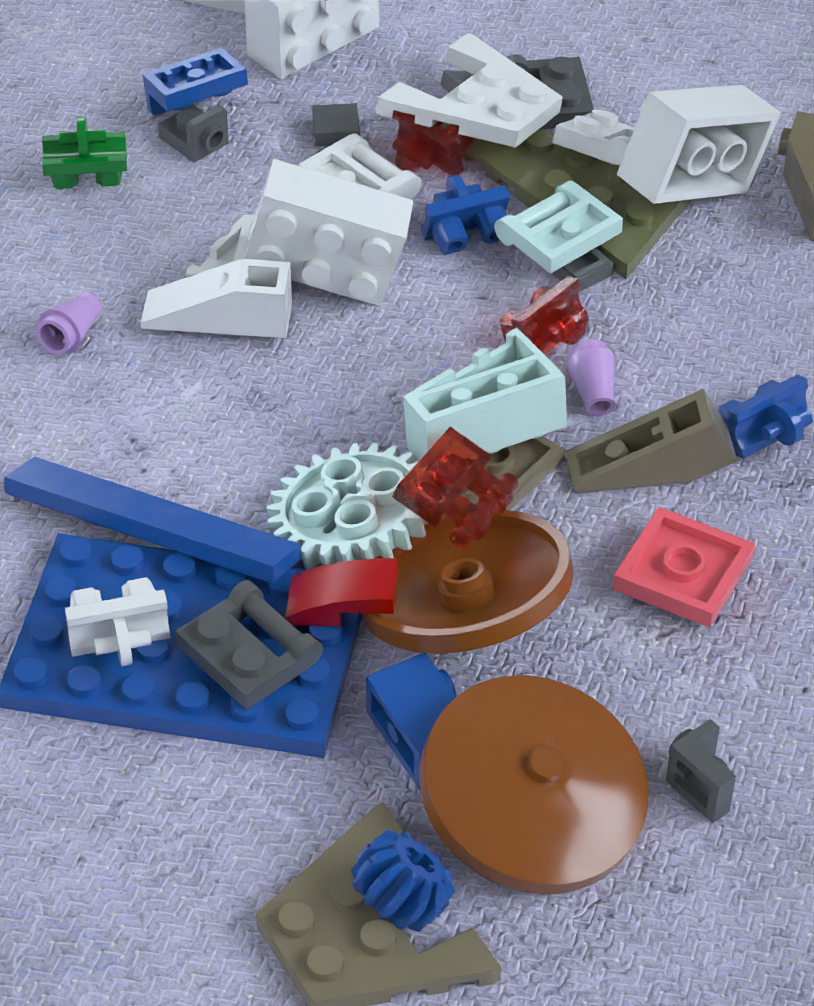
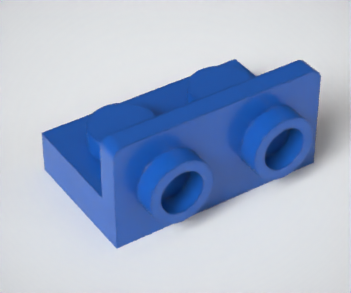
[142,47,248,115]

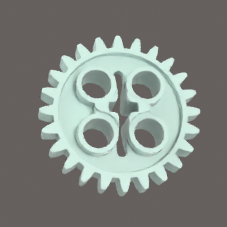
[266,442,438,570]

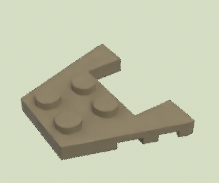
[256,803,501,1006]

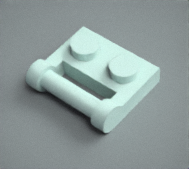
[494,181,623,273]

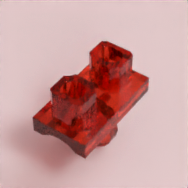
[392,110,474,176]
[500,276,589,355]

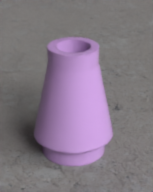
[36,292,102,355]
[566,339,615,416]

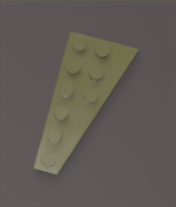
[430,121,691,279]

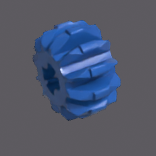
[351,830,455,932]

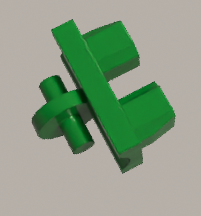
[42,117,127,189]

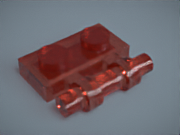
[392,427,518,549]

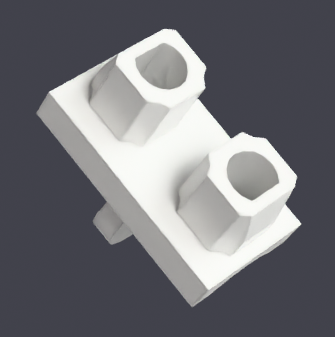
[65,577,170,667]

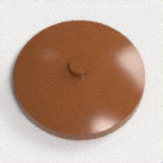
[361,509,574,653]
[419,675,649,895]

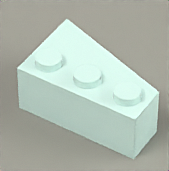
[403,328,567,473]

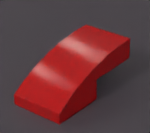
[285,558,399,627]

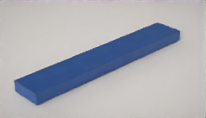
[4,457,301,583]

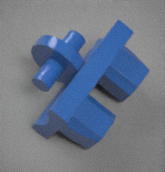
[420,175,510,255]
[718,374,813,459]

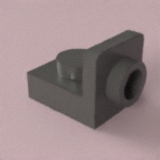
[158,105,229,163]
[666,719,736,823]

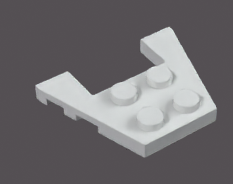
[376,33,563,148]

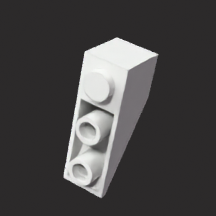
[140,259,292,338]

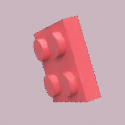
[612,507,755,628]

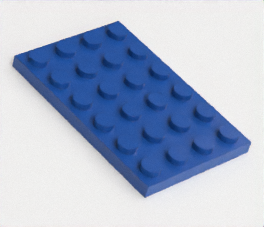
[0,533,362,758]

